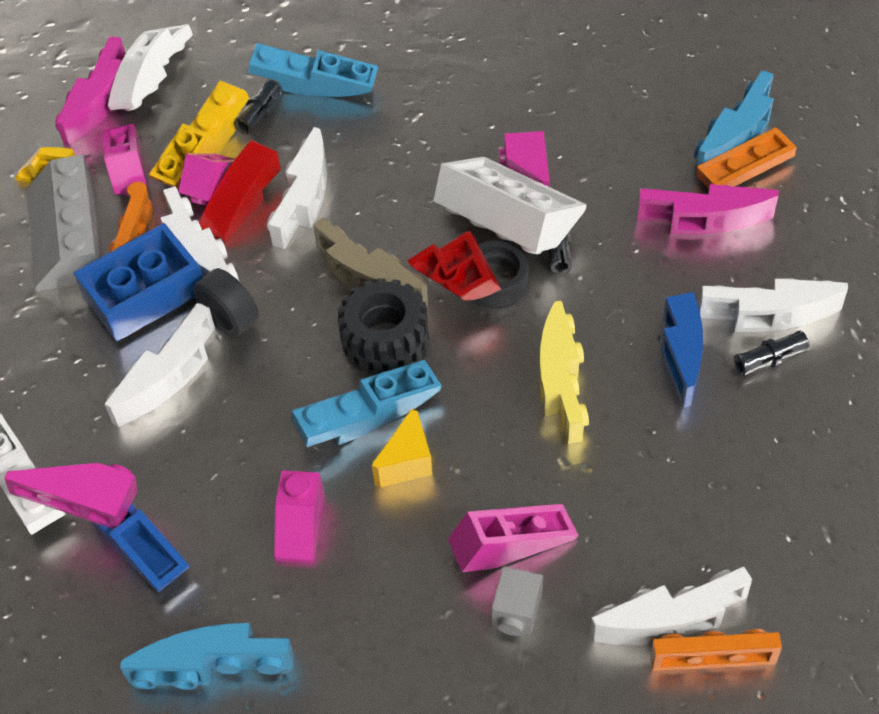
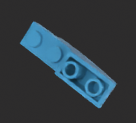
[248,43,378,97]
[693,70,774,173]
[291,359,442,447]
[120,623,294,690]

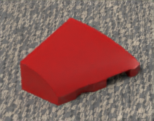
[407,231,501,301]

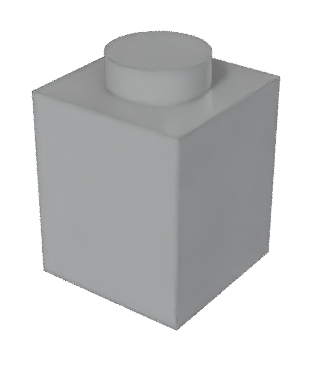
[492,566,543,636]

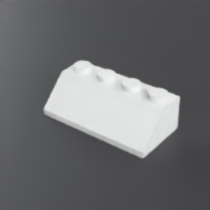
[434,157,587,254]

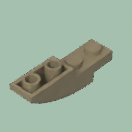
[313,218,428,307]

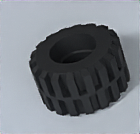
[337,278,429,375]

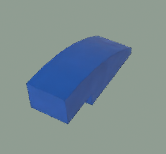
[660,292,703,408]
[90,504,190,593]

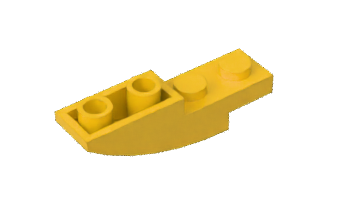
[149,81,249,189]

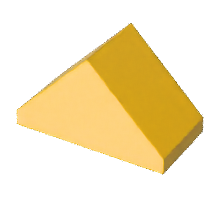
[372,409,432,487]

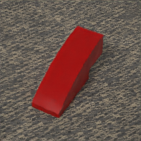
[199,140,281,243]

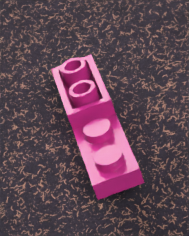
[55,36,126,146]
[637,184,779,235]

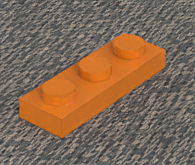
[696,127,797,189]
[650,629,782,671]

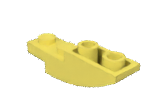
[539,301,589,444]

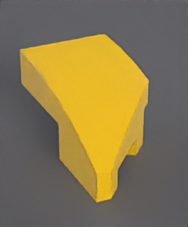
[15,147,75,183]

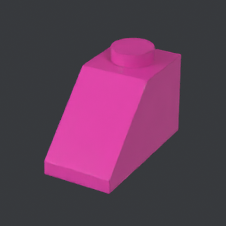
[498,131,550,187]
[178,153,235,205]
[274,470,325,564]

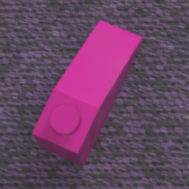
[103,123,147,196]
[4,463,138,529]
[448,504,578,572]

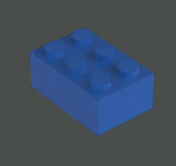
[73,223,203,342]

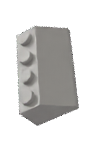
[27,154,102,292]

